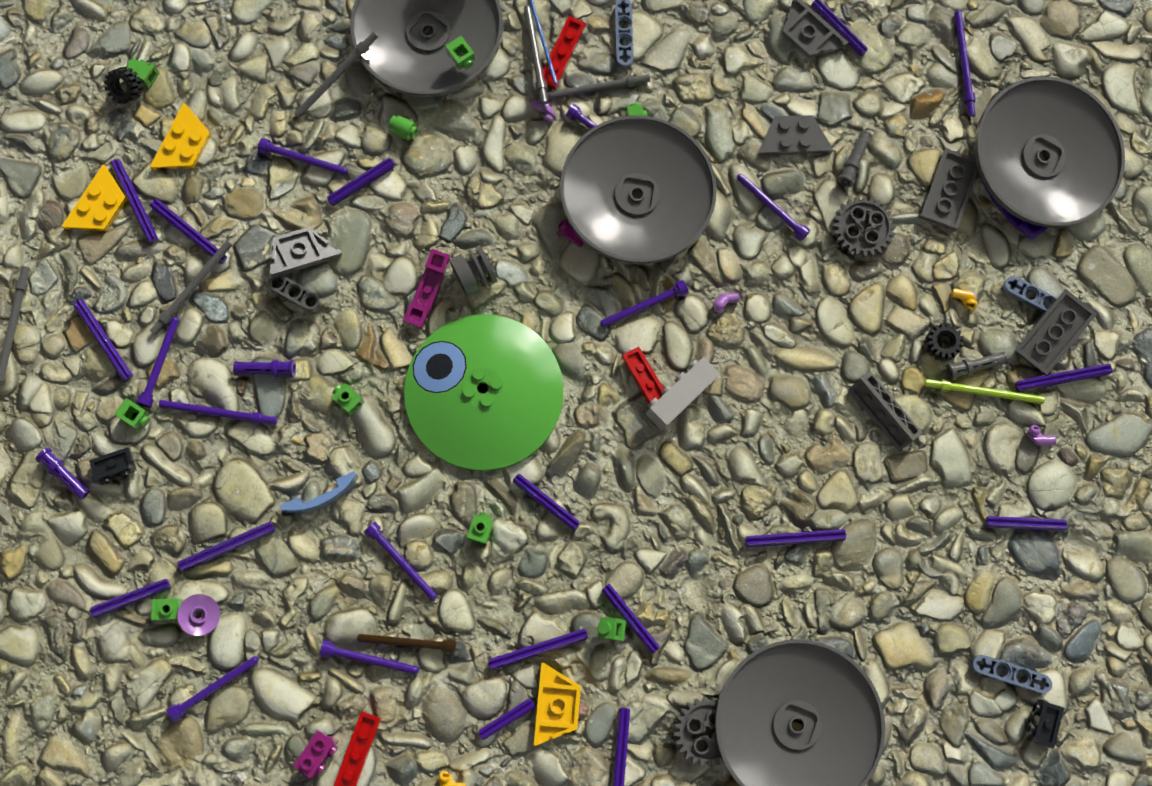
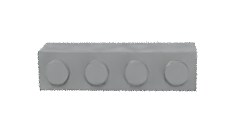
[645,357,720,431]

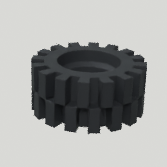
[104,67,143,104]
[925,323,964,361]

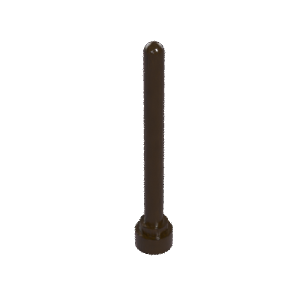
[357,634,456,655]

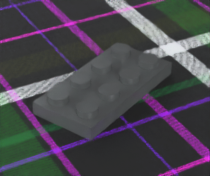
[919,148,978,231]
[1013,289,1097,375]

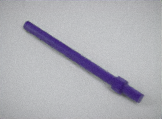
[954,11,976,117]
[159,400,278,425]

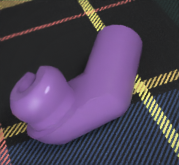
[530,99,555,123]
[713,293,739,313]
[1027,425,1056,446]

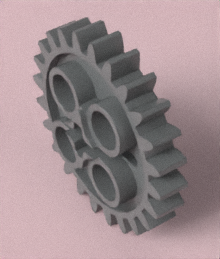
[832,196,896,259]
[673,697,722,767]

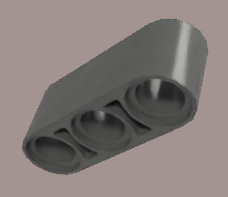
[268,275,323,315]

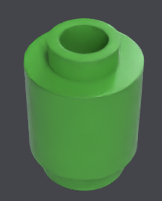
[388,116,418,141]

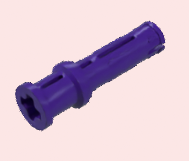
[233,359,296,378]
[35,447,90,500]

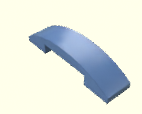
[280,471,359,513]

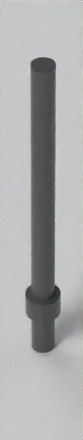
[524,6,548,105]
[294,31,379,118]
[537,74,650,101]
[150,240,232,335]
[0,266,30,382]

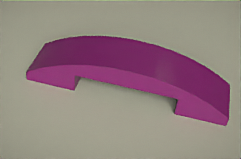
[403,249,450,328]

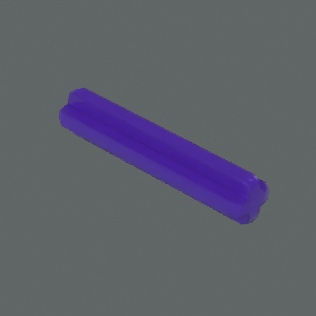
[478,699,535,740]

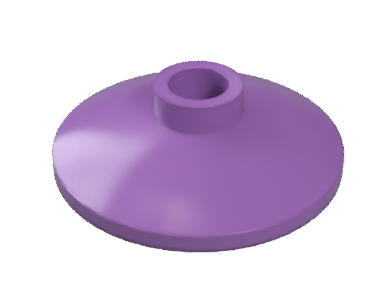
[177,594,220,636]

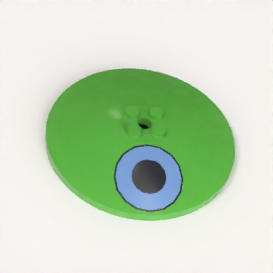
[404,315,563,471]

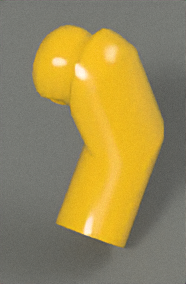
[951,288,978,310]
[438,771,466,786]

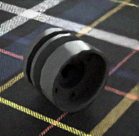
[449,245,497,297]

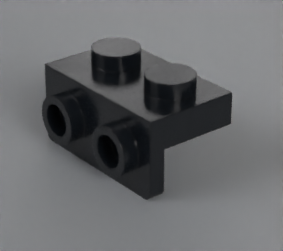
[89,447,137,485]
[1026,700,1064,749]

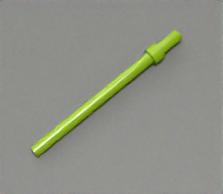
[924,379,1045,404]

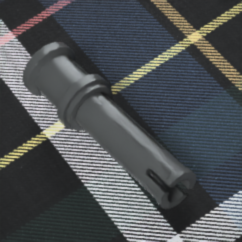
[837,130,872,187]
[946,352,1008,381]

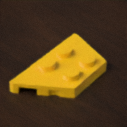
[150,103,211,170]
[62,165,127,231]
[534,663,581,745]

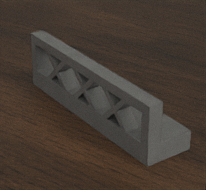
[848,372,923,451]

